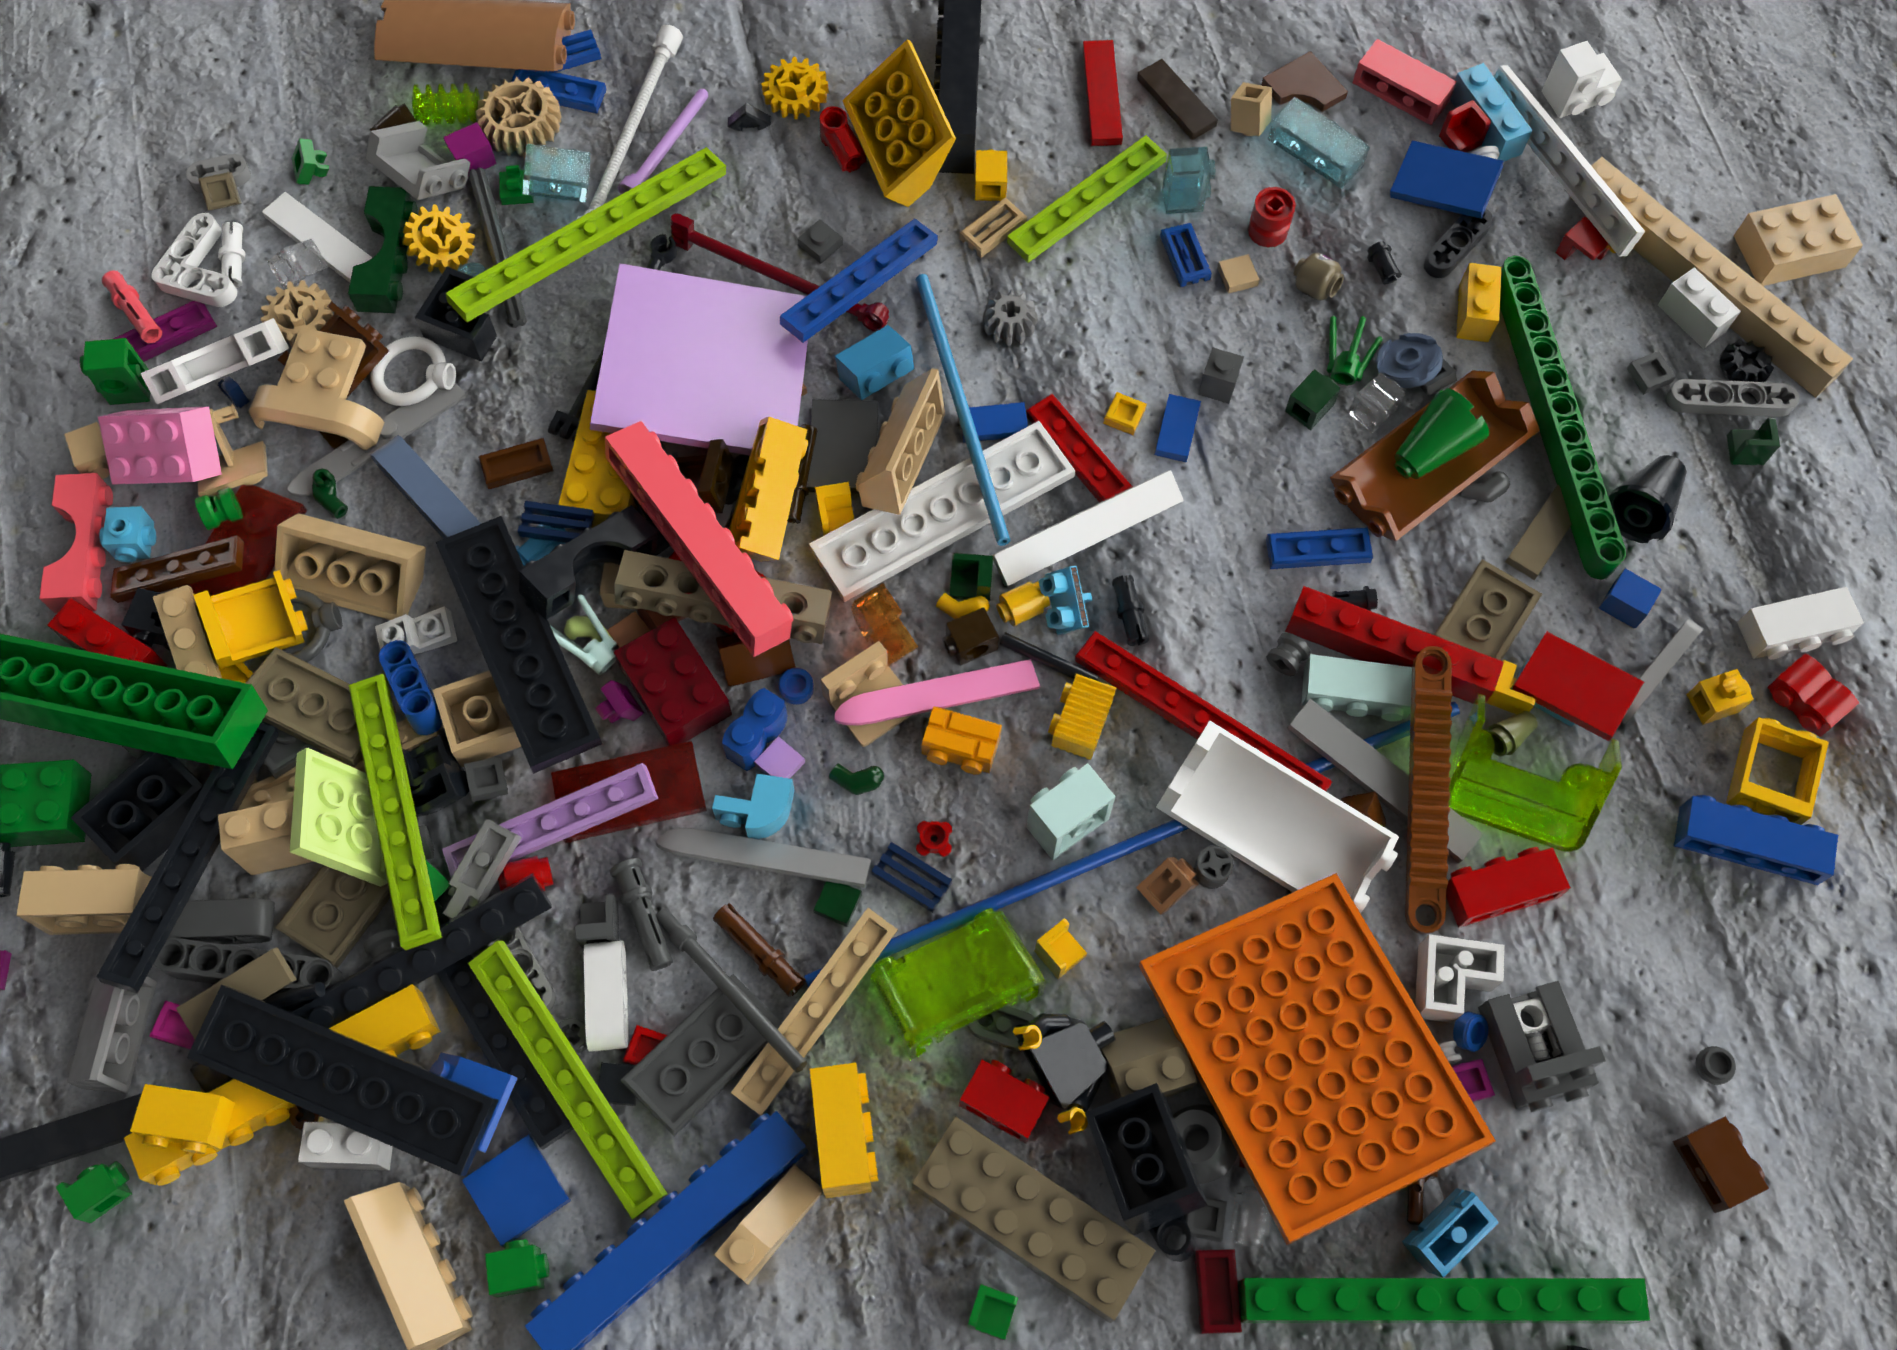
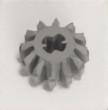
[982,289,1038,347]

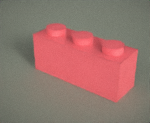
[1352,39,1457,125]

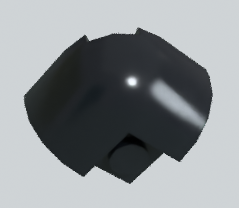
[402,735,469,817]

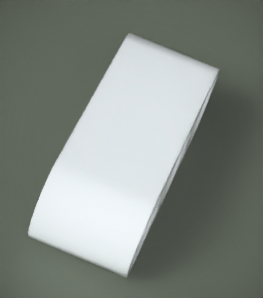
[584,940,629,1052]

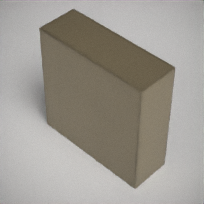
[198,172,242,211]

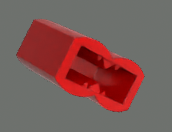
[1767,653,1859,737]

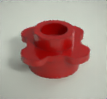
[916,821,952,857]

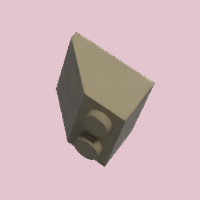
[1100,1017,1197,1100]

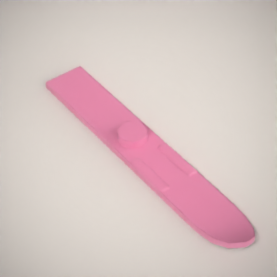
[834,659,1040,725]

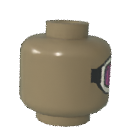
[1293,253,1344,301]

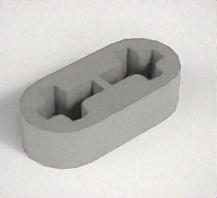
[186,154,251,193]

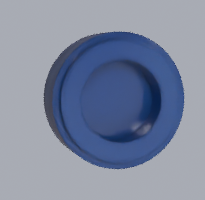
[778,668,814,705]
[1453,1011,1488,1052]

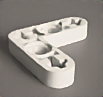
[152,213,237,307]

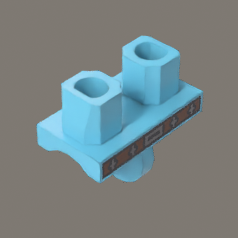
[1039,566,1093,635]

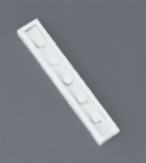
[991,470,1184,586]

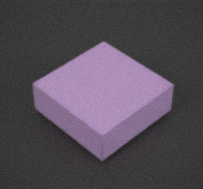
[754,736,805,779]

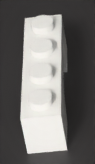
[140,318,289,404]

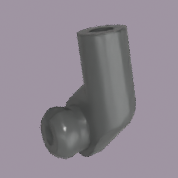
[1460,471,1510,503]

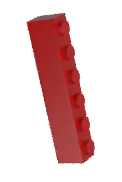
[1285,586,1504,707]

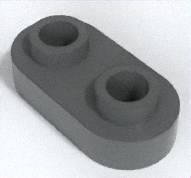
[966,999,1035,1052]

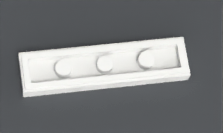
[262,192,372,283]

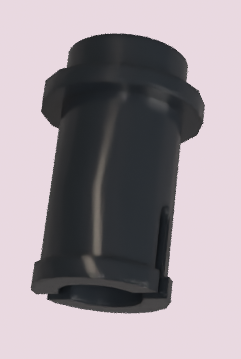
[1367,241,1402,285]
[1332,586,1378,611]

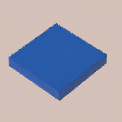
[462,1134,571,1247]

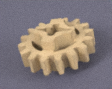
[261,280,333,347]

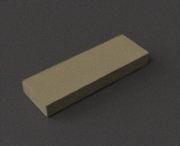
[1505,484,1572,580]
[176,947,297,1039]

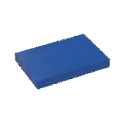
[1390,140,1503,219]

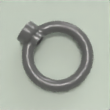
[258,589,343,662]

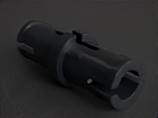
[1112,575,1149,646]

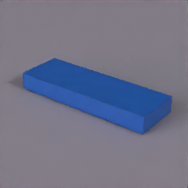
[511,69,607,114]
[1266,527,1373,569]

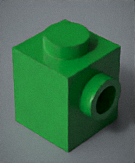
[485,1239,549,1298]

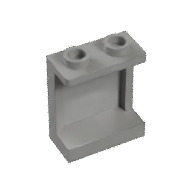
[365,121,470,200]

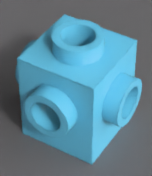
[99,506,156,563]

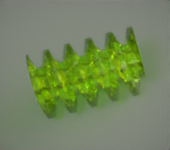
[412,83,480,125]

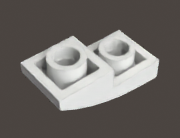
[375,606,457,654]

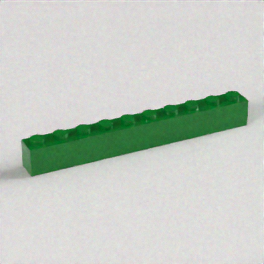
[1238,1278,1650,1324]

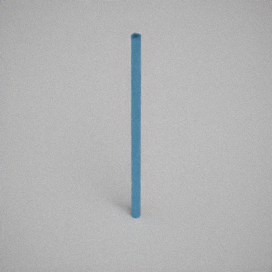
[916,274,1010,546]

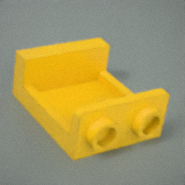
[193,570,308,669]

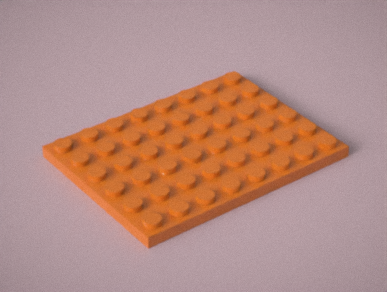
[1139,873,1496,1245]

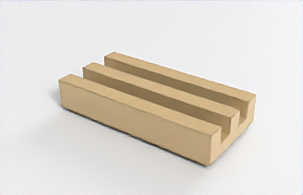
[959,197,1027,258]

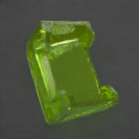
[870,908,1046,1061]

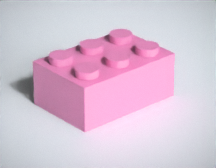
[98,406,222,485]

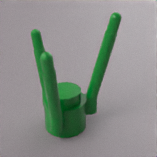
[1326,316,1383,386]

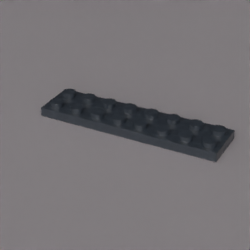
[436,516,602,774]
[187,985,499,1176]

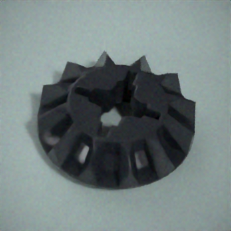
[1719,339,1774,382]

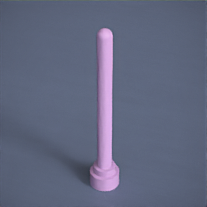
[618,89,708,194]

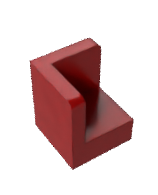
[1439,100,1491,152]
[1555,216,1611,260]

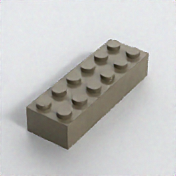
[912,1116,1156,1323]

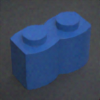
[722,688,788,771]

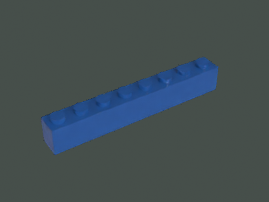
[525,1110,808,1350]

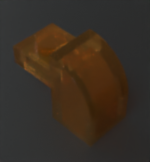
[851,583,918,667]

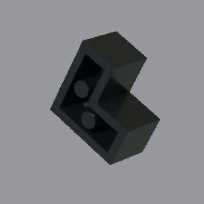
[415,267,497,362]

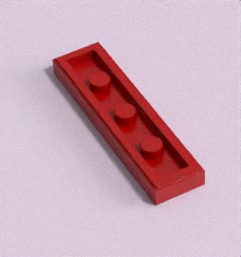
[1082,40,1123,146]
[1026,394,1133,503]

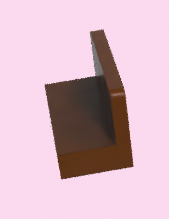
[716,633,796,687]

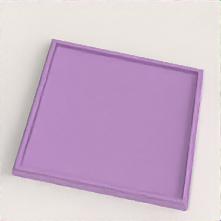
[590,263,808,455]

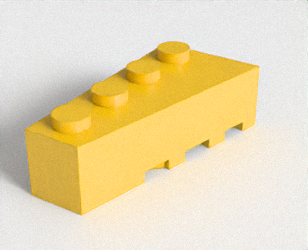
[729,417,808,562]

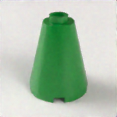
[1394,388,1489,479]

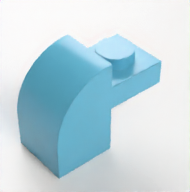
[712,774,795,839]

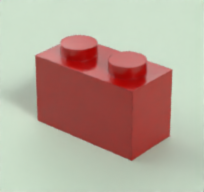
[959,1059,1050,1144]

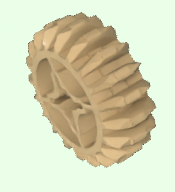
[476,76,562,157]

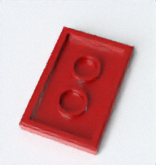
[1512,631,1644,742]

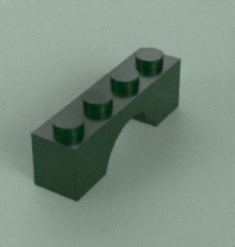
[348,186,418,314]

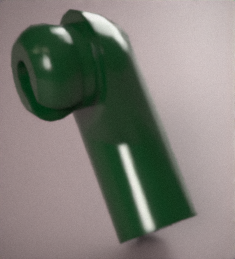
[312,468,348,519]
[829,763,884,795]

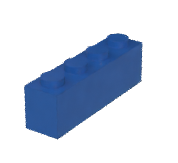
[1674,795,1838,885]

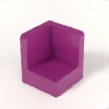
[444,122,497,177]

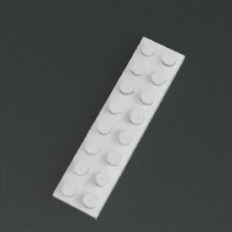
[809,421,1075,602]

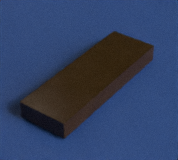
[1137,59,1218,140]

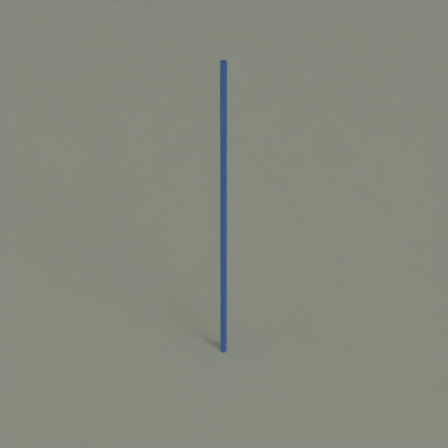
[804,701,1460,988]

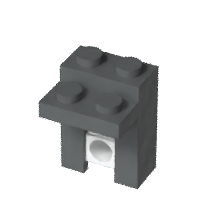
[1478,981,1606,1112]

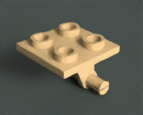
[198,404,268,497]

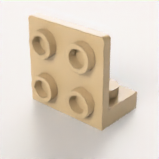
[821,641,912,747]

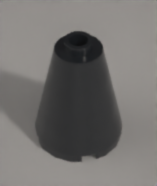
[1609,455,1687,543]

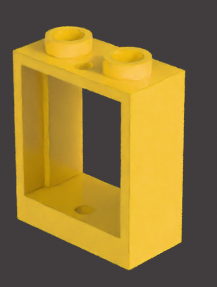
[1726,717,1829,825]

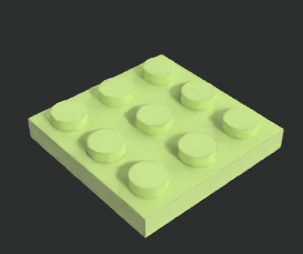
[290,748,388,887]

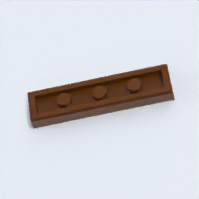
[110,536,244,603]

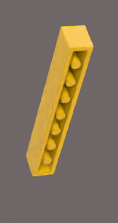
[124,984,441,1186]

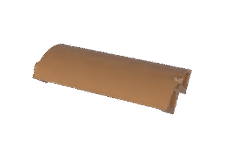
[374,0,575,72]

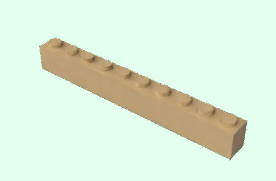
[1570,157,1853,398]

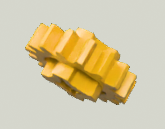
[761,57,829,120]
[402,204,475,274]

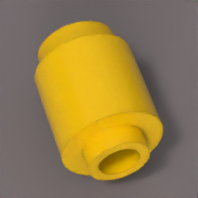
[996,581,1050,626]

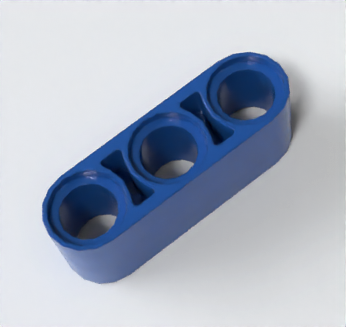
[378,640,443,736]

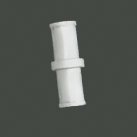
[218,222,245,288]

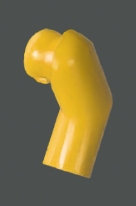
[936,593,990,619]

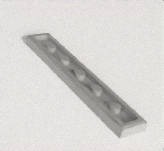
[1287,699,1483,863]

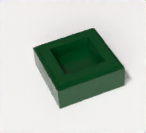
[813,881,862,927]

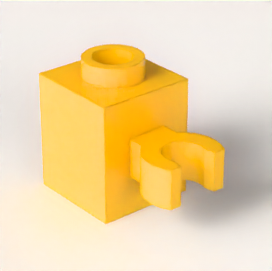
[1686,669,1754,725]

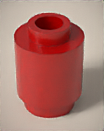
[498,855,554,891]

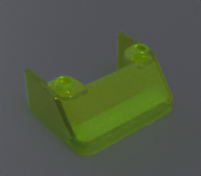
[1448,693,1622,852]

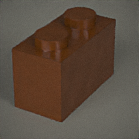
[1673,1116,1769,1213]

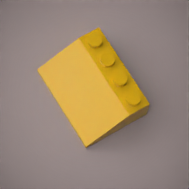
[842,39,956,207]

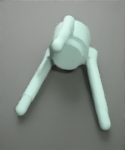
[550,594,617,675]

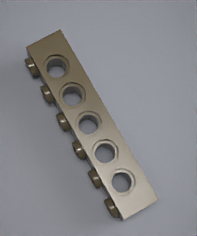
[614,550,832,644]

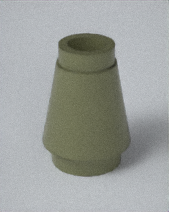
[1485,711,1538,756]

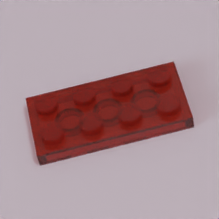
[178,484,307,596]
[551,741,707,843]

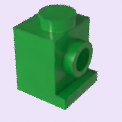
[56,1161,132,1224]

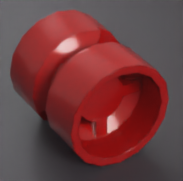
[1247,187,1296,248]

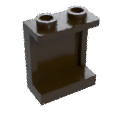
[634,439,735,520]

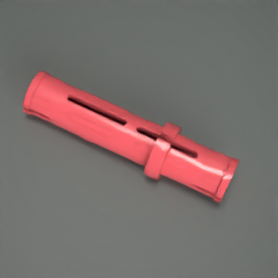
[102,270,162,343]

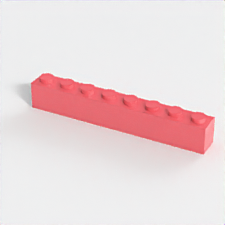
[605,421,793,657]

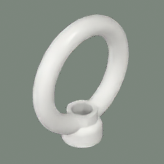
[370,336,456,406]

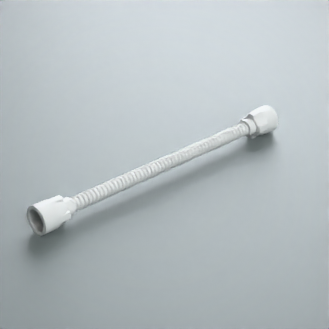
[577,25,683,219]

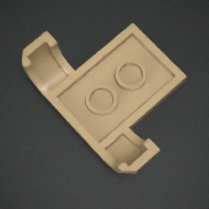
[249,328,385,450]

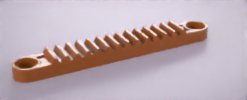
[1405,646,1453,934]

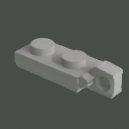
[443,819,522,919]

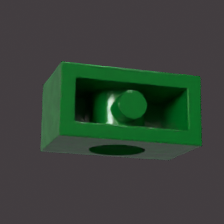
[80,338,151,405]

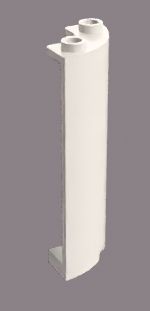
[1156,721,1399,914]

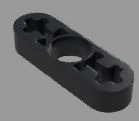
[1424,209,1492,278]

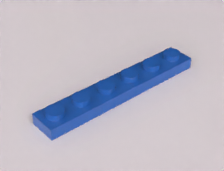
[780,218,938,343]

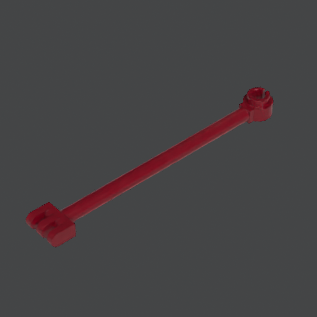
[671,213,889,332]

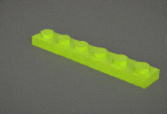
[1007,135,1167,263]

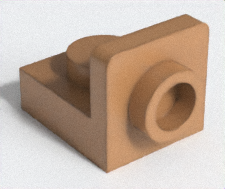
[1136,857,1199,915]

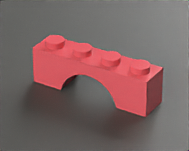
[39,473,113,613]

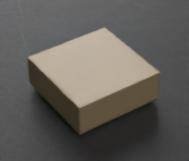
[1217,254,1260,294]

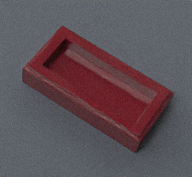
[1194,1249,1242,1334]

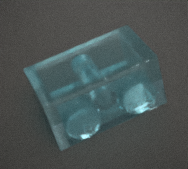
[522,144,591,203]
[1162,147,1216,214]

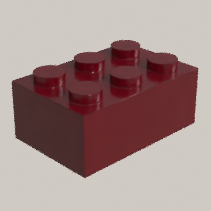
[613,617,732,750]

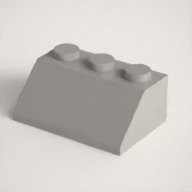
[67,968,157,1094]

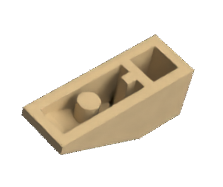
[714,1165,823,1285]

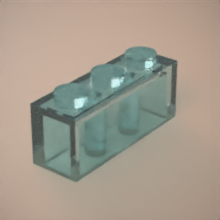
[1268,97,1370,189]

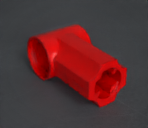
[819,106,866,173]

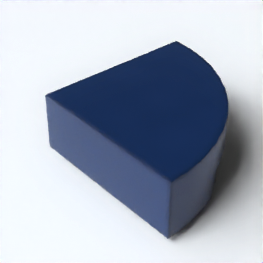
[217,375,250,408]

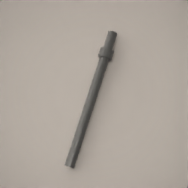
[656,908,807,1073]

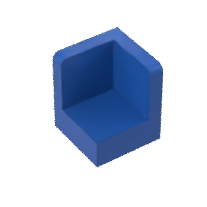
[1599,568,1661,628]

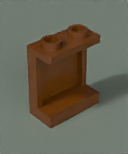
[277,301,389,399]

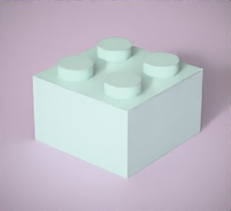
[1026,763,1116,860]

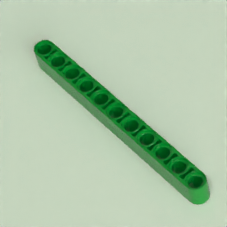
[1500,255,1626,580]

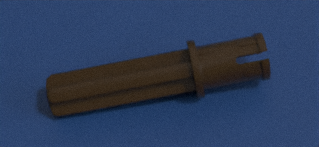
[787,424,818,524]

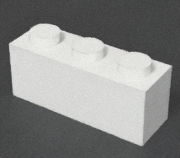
[1737,587,1864,660]

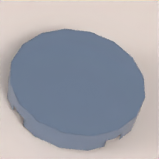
[1375,333,1443,388]

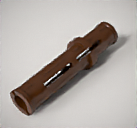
[713,903,806,997]

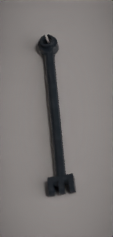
[548,234,677,442]

